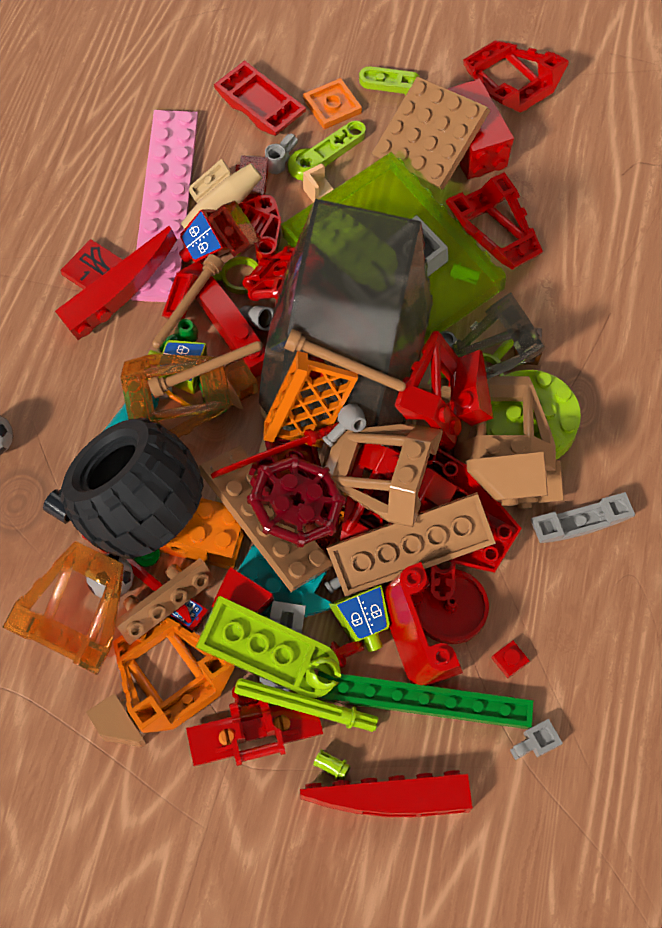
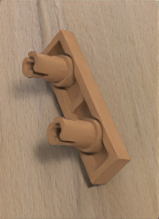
[113,558,216,645]

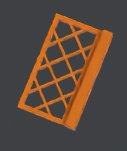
[264,351,358,448]

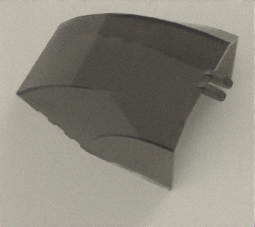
[259,199,433,451]

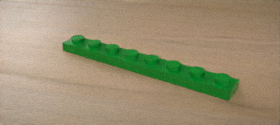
[315,671,534,729]

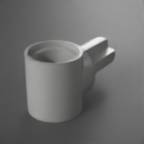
[265,133,298,174]

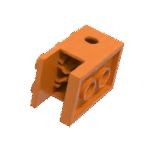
[159,498,246,569]

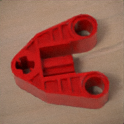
[221,194,282,262]

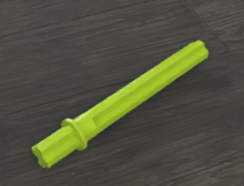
[235,678,378,732]

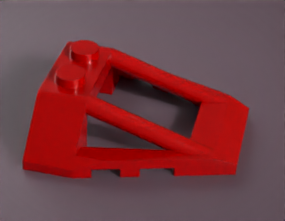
[463,40,569,113]
[445,172,543,270]
[395,331,461,453]
[340,443,457,541]

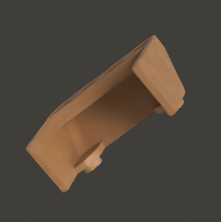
[466,452,564,509]

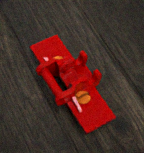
[186,698,323,767]

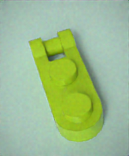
[359,66,419,95]

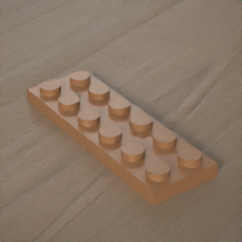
[199,445,333,592]
[327,492,496,597]

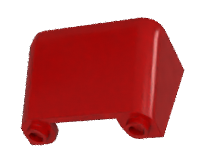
[383,562,463,686]

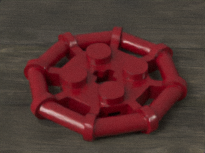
[247,454,346,548]

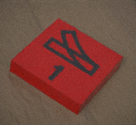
[60,239,123,289]

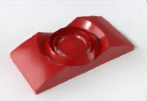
[214,60,306,136]

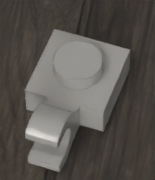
[510,719,563,760]

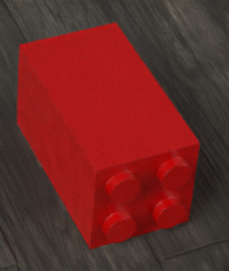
[447,79,514,180]

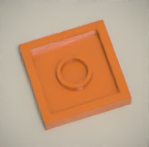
[303,78,362,130]

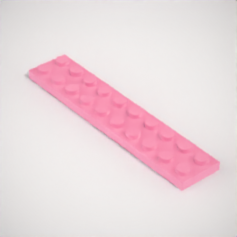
[131,110,198,302]

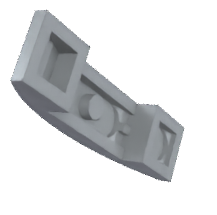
[531,492,635,543]

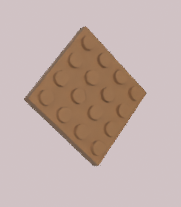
[372,77,490,190]

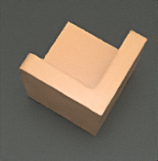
[303,164,334,205]

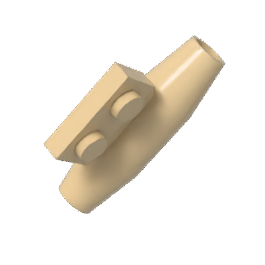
[181,159,263,229]

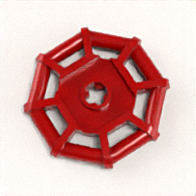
[242,244,325,301]

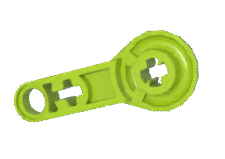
[287,121,366,181]

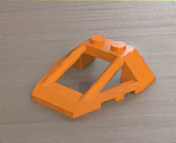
[113,617,235,733]

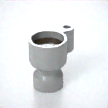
[240,305,283,333]

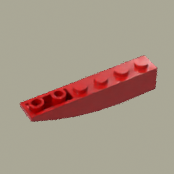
[300,770,473,818]

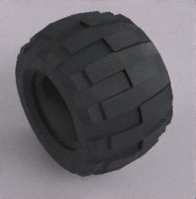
[60,418,204,559]

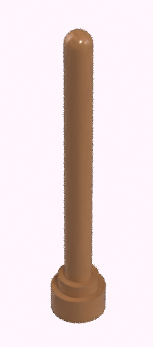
[152,254,224,348]
[284,329,406,391]
[148,341,263,398]

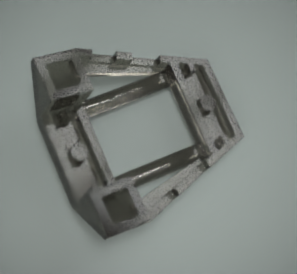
[451,292,548,379]

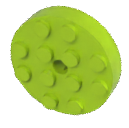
[486,370,581,459]

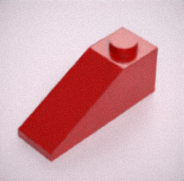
[453,350,494,426]

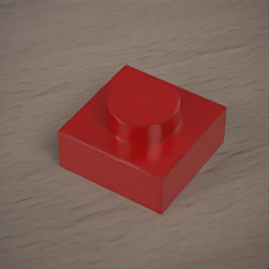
[491,640,530,679]

